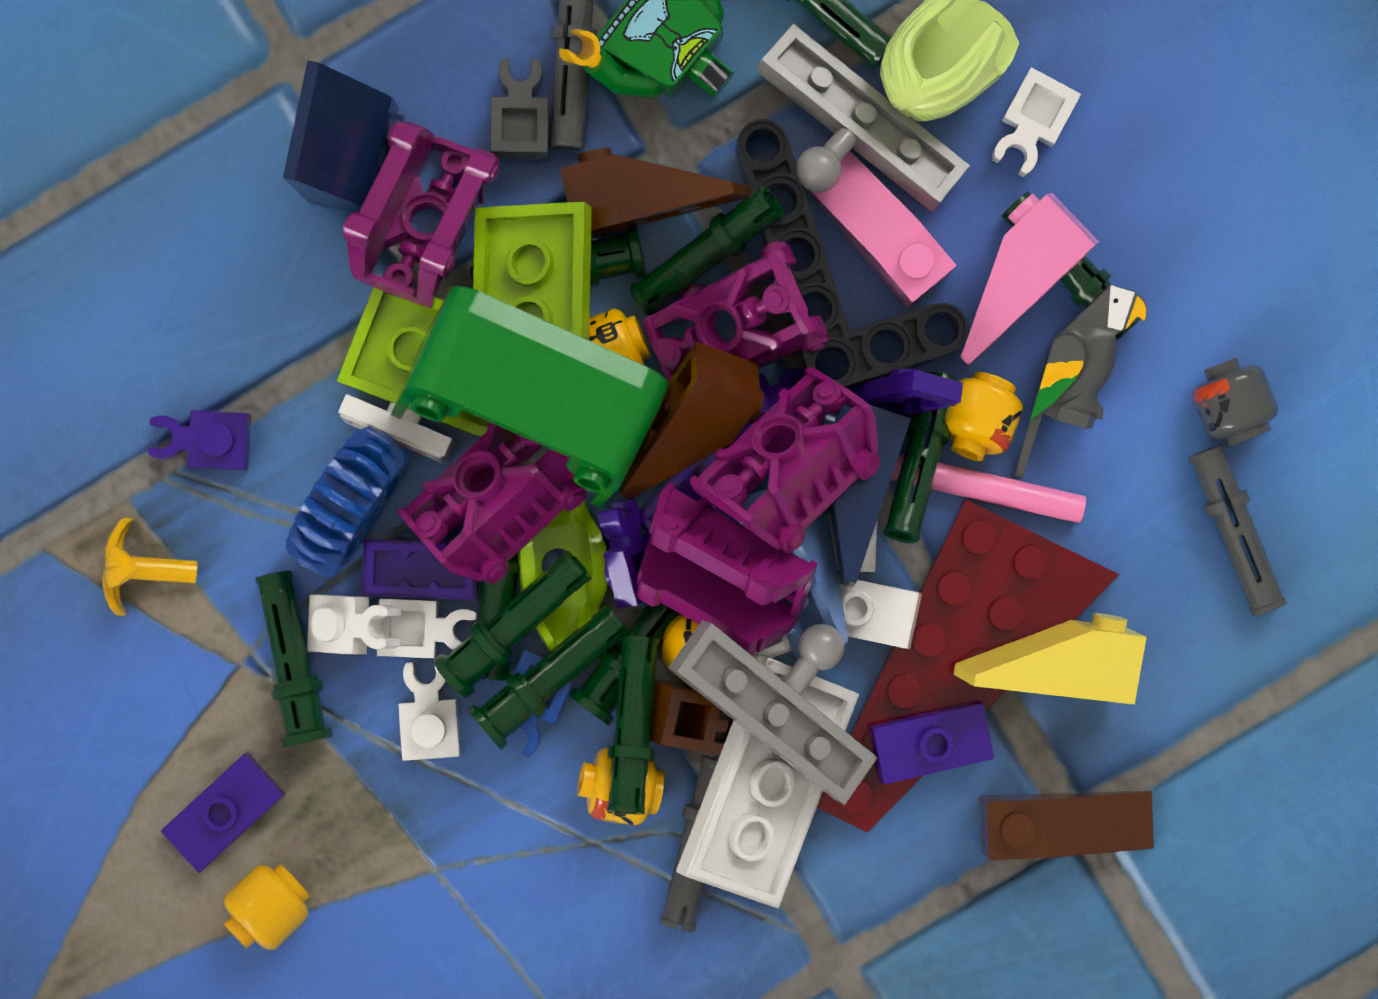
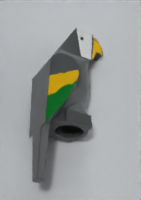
[1015,283,1147,478]

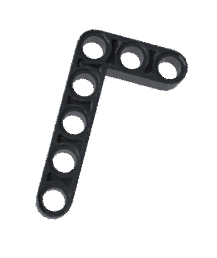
[736,119,968,389]

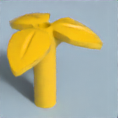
[102,517,197,616]

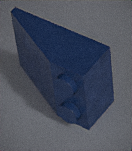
[283,60,405,213]

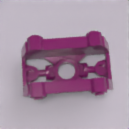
[343,121,500,309]
[643,240,830,382]
[690,366,880,554]
[397,422,587,584]
[636,482,818,656]

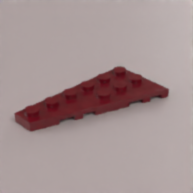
[817,499,1120,833]

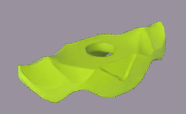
[517,499,608,652]

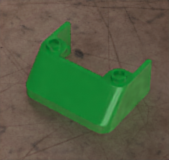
[390,286,669,507]

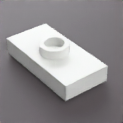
[338,394,456,464]
[838,576,922,649]

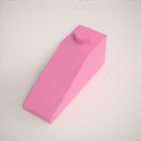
[805,151,957,309]
[961,193,1099,365]

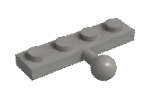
[755,24,970,212]
[668,620,878,805]

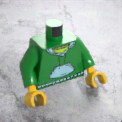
[559,0,735,99]

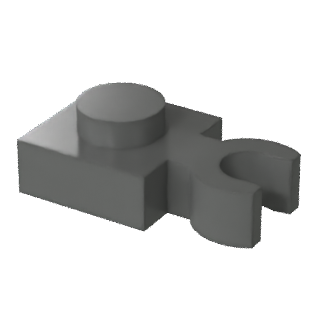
[490,59,549,159]

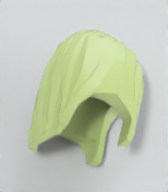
[880,0,1019,121]

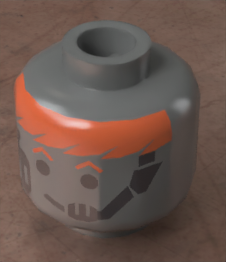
[1193,358,1278,446]

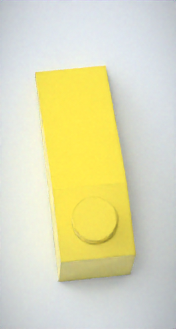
[954,613,1147,705]

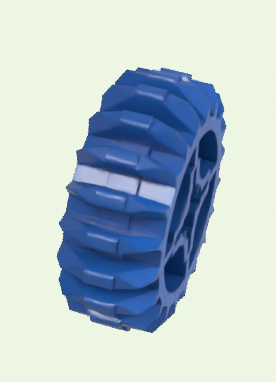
[286,426,409,578]

